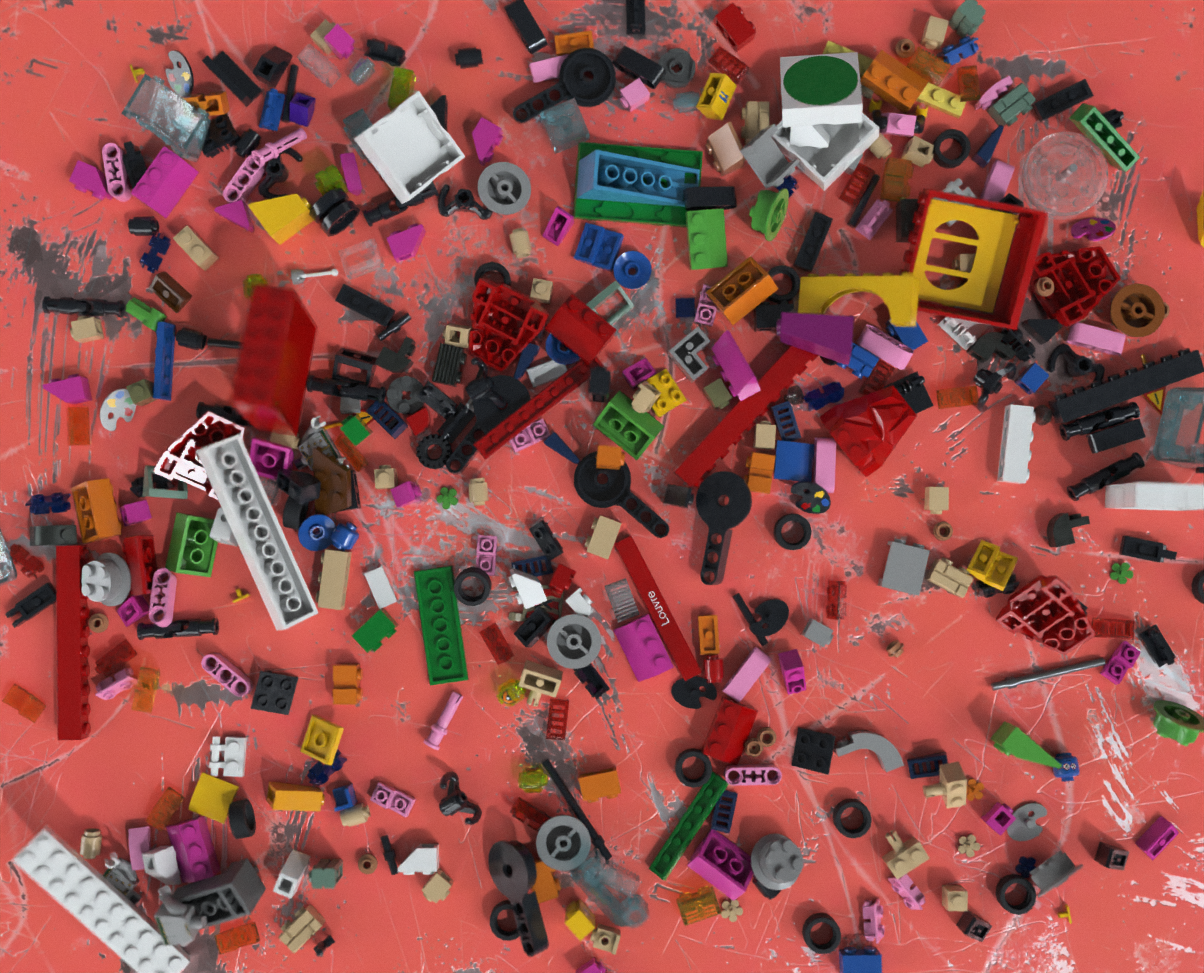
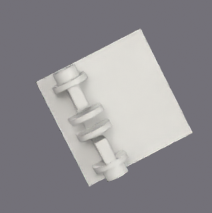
[938,306,990,351]

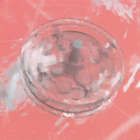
[1018,132,1108,220]

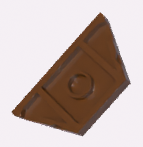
[312,446,352,515]

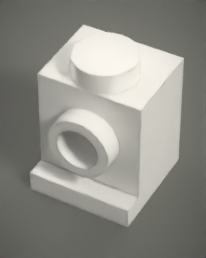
[565,588,595,617]

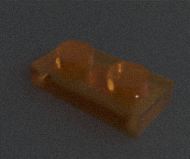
[957,65,980,102]

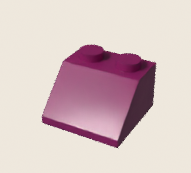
[249,437,294,480]

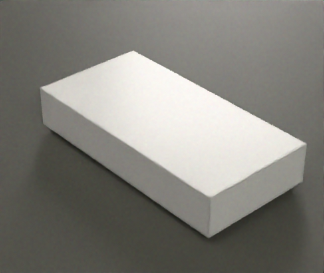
[527,360,568,388]
[364,566,398,609]

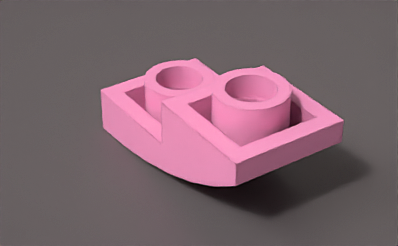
[529,54,569,83]
[974,76,1013,110]
[694,285,717,326]
[509,419,550,453]
[476,535,497,576]
[370,782,416,817]
[128,826,153,871]

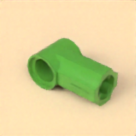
[125,297,167,332]

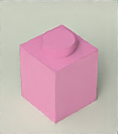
[619,78,650,112]

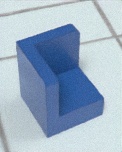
[1015,363,1049,395]
[332,783,357,812]

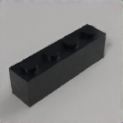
[589,366,611,403]

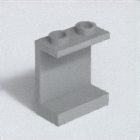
[740,124,800,188]
[877,538,930,596]

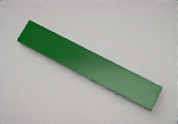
[649,771,729,881]

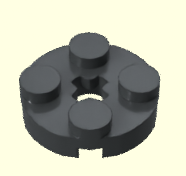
[658,48,696,88]
[386,376,425,415]

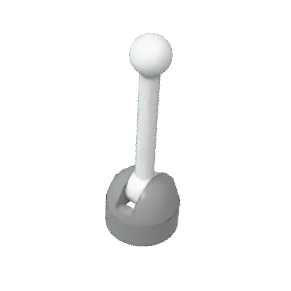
[291,268,338,285]

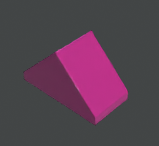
[214,200,254,233]
[542,206,574,246]
[622,358,657,390]
[117,595,150,627]

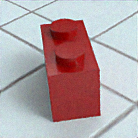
[713,2,756,52]

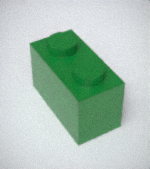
[340,414,372,446]
[352,608,398,653]

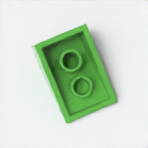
[990,722,1062,769]

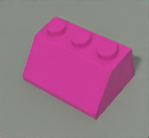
[131,146,199,218]
[711,330,761,401]
[614,613,674,682]
[166,815,220,883]
[687,829,754,901]

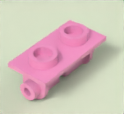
[855,199,893,240]
[95,668,139,700]
[888,874,926,910]
[862,899,884,944]

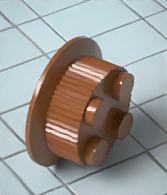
[1110,284,1165,337]

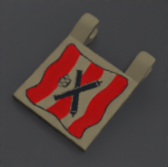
[509,585,564,625]

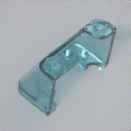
[121,74,211,162]
[1153,387,1204,469]

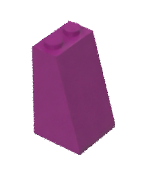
[777,312,854,365]

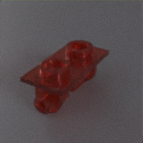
[3,543,45,580]
[826,580,847,620]
[479,622,515,665]
[95,639,137,678]
[510,797,551,832]

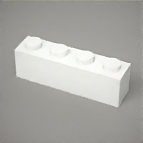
[997,404,1036,484]

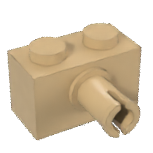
[519,660,563,706]
[923,762,967,808]
[882,830,930,879]

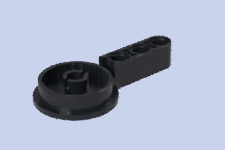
[513,48,616,124]
[446,375,530,475]
[574,451,669,538]
[696,471,752,585]
[488,840,549,957]

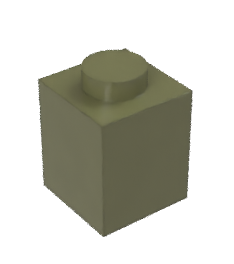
[703,378,732,410]
[126,379,158,406]

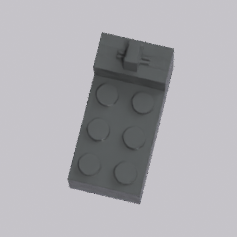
[172,858,266,929]

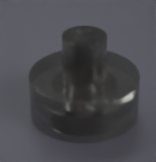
[784,385,804,406]
[1033,405,1052,426]

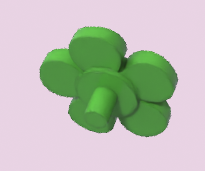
[437,487,458,509]
[1110,562,1134,584]

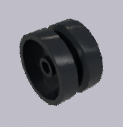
[309,188,360,237]

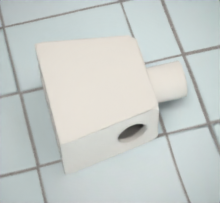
[209,508,238,546]

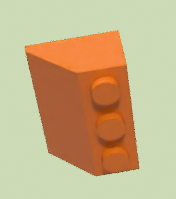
[860,50,928,114]
[705,256,778,325]
[71,478,122,544]

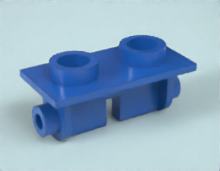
[936,36,979,67]
[259,88,286,131]

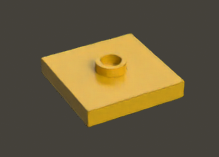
[300,715,344,765]

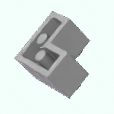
[668,326,710,383]

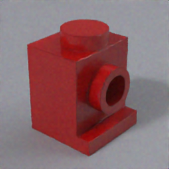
[548,564,576,596]

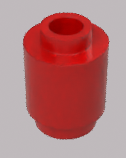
[703,654,724,683]

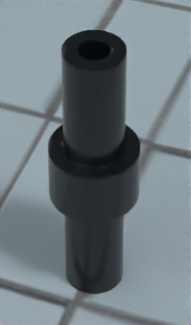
[377,312,412,341]
[380,835,399,875]

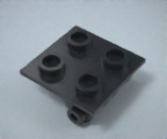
[193,113,240,158]
[1001,327,1036,363]
[883,372,934,414]
[251,670,298,715]
[792,727,836,775]

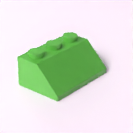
[685,209,728,270]
[593,390,664,460]
[165,513,218,577]

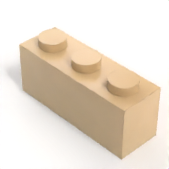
[316,549,352,610]

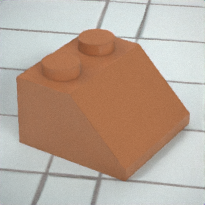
[705,121,746,176]

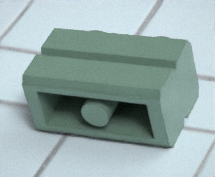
[948,0,986,38]
[987,83,1036,127]
[308,859,343,889]

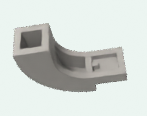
[834,730,904,772]

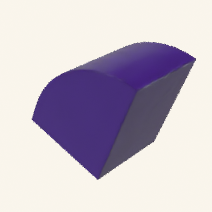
[289,92,315,127]

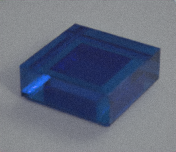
[675,298,695,318]

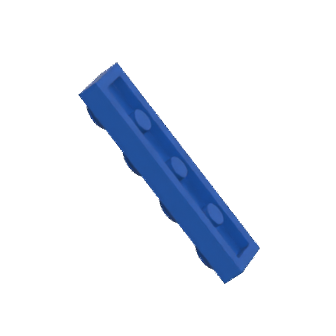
[153,322,176,401]

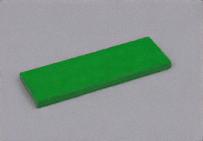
[414,566,469,686]

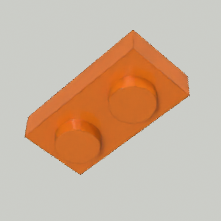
[554,30,594,57]
[698,615,720,655]

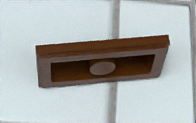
[149,272,192,313]

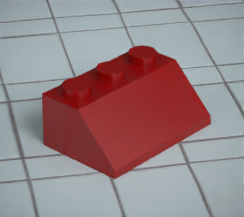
[545,294,617,365]
[122,535,157,596]
[702,696,758,765]

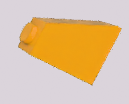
[266,781,325,811]

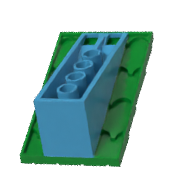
[573,142,703,227]

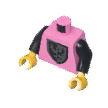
[868,99,928,138]

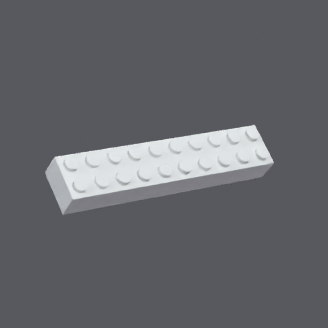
[197,434,319,630]
[13,825,190,973]

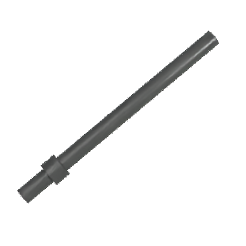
[991,657,1105,691]

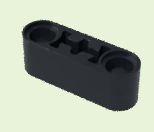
[504,0,548,54]
[612,46,666,89]
[683,186,737,211]
[1086,419,1146,454]

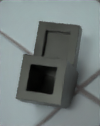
[966,332,1016,363]
[375,337,416,373]
[1047,513,1090,547]
[29,525,77,546]

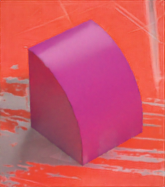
[119,500,152,527]

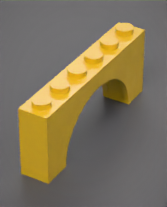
[798,273,920,327]

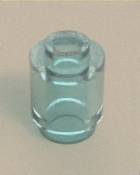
[348,57,375,87]
[672,91,700,113]

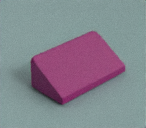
[340,152,362,196]
[1135,816,1179,860]

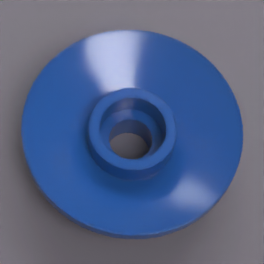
[613,251,651,289]
[545,334,580,365]
[298,514,336,551]

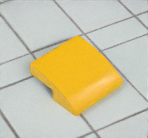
[967,540,1018,591]
[188,772,239,824]

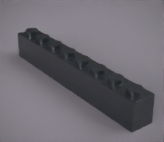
[1048,348,1204,423]

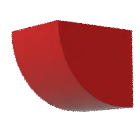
[406,407,431,437]

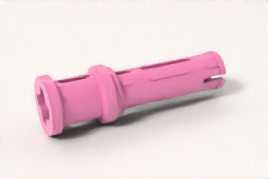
[251,128,307,167]
[423,691,463,750]

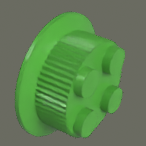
[749,188,789,241]
[1153,700,1204,746]

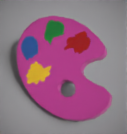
[1071,218,1116,241]

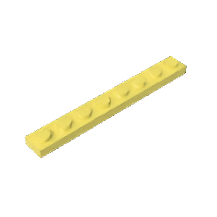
[823,41,968,119]

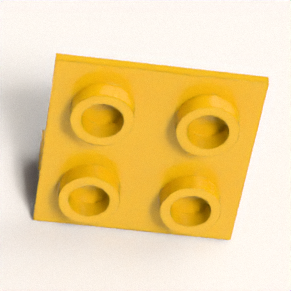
[638,369,687,418]

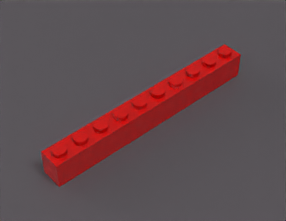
[674,346,819,488]
[56,545,91,741]

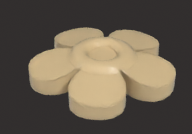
[958,834,980,857]
[721,899,743,922]

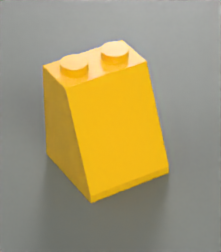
[248,194,314,245]

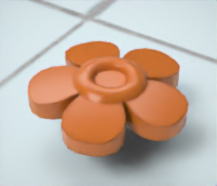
[966,778,984,801]

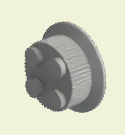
[478,162,531,215]
[81,552,131,606]
[547,614,601,669]
[536,815,591,871]
[751,834,804,890]
[1030,850,1083,898]

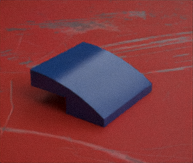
[574,223,624,272]
[773,440,814,482]

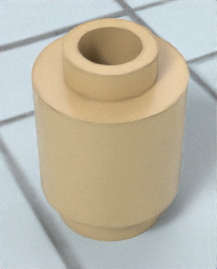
[868,133,893,159]
[509,228,532,258]
[468,478,489,506]
[340,803,371,827]
[80,829,102,859]

